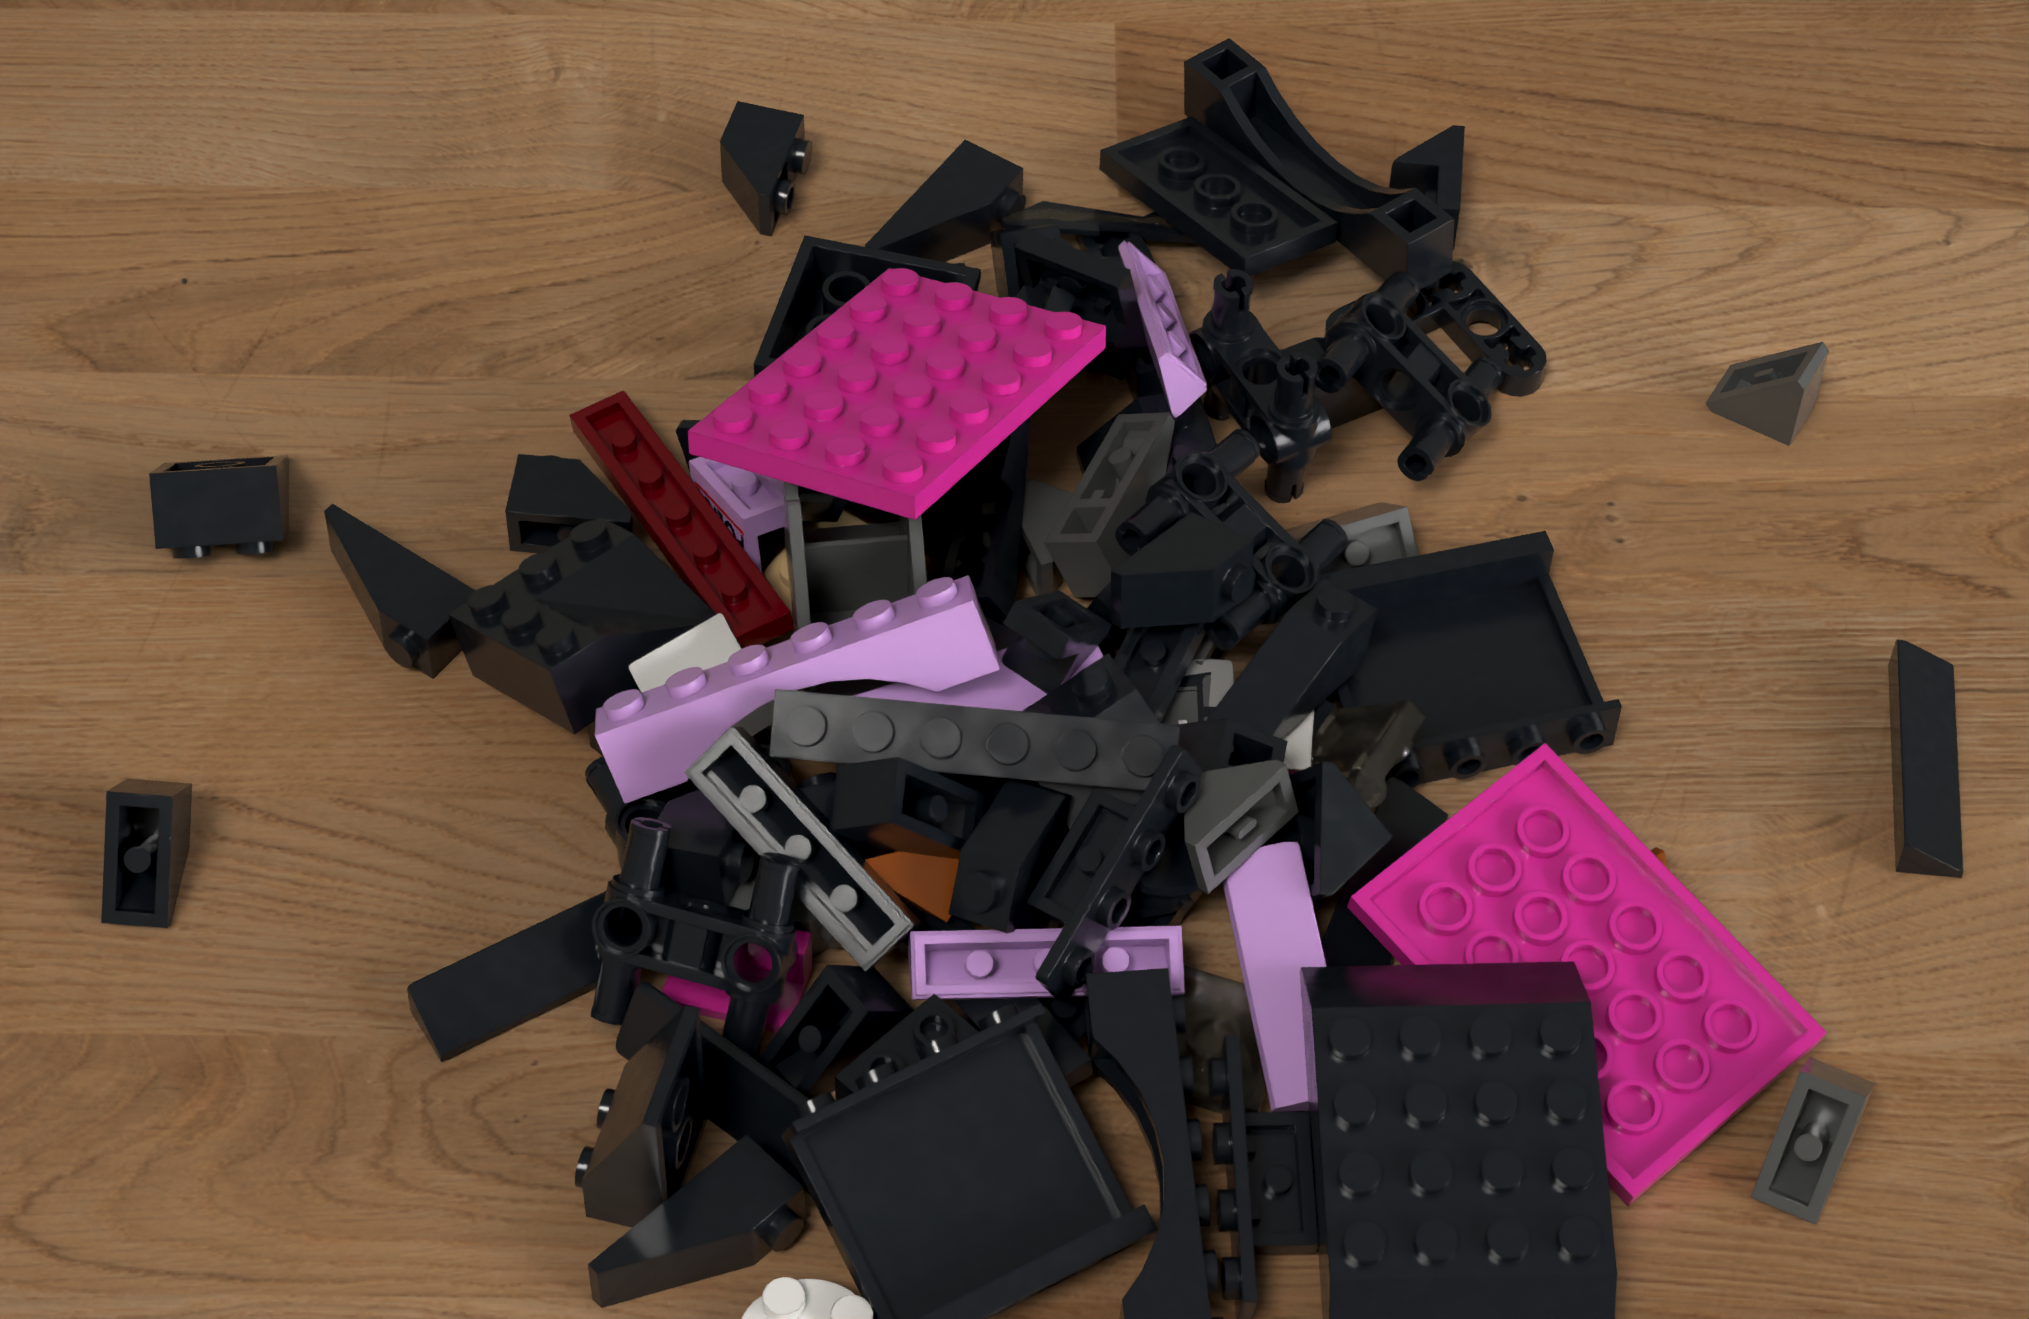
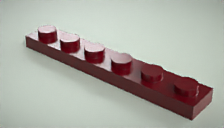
[569,390,794,649]

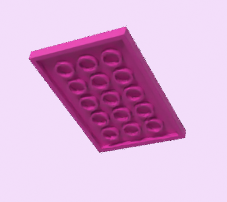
[688,268,1106,520]
[1347,743,1827,1206]

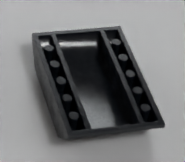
[1300,961,1617,1319]

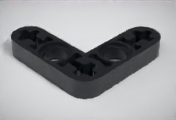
[1324,261,1547,397]

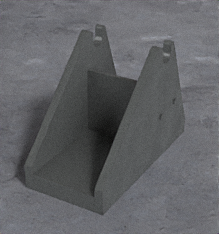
[784,482,927,696]

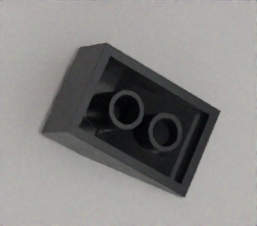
[575,1005,708,1228]

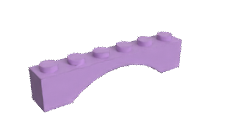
[595,575,1000,804]

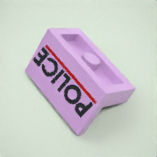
[689,457,803,573]

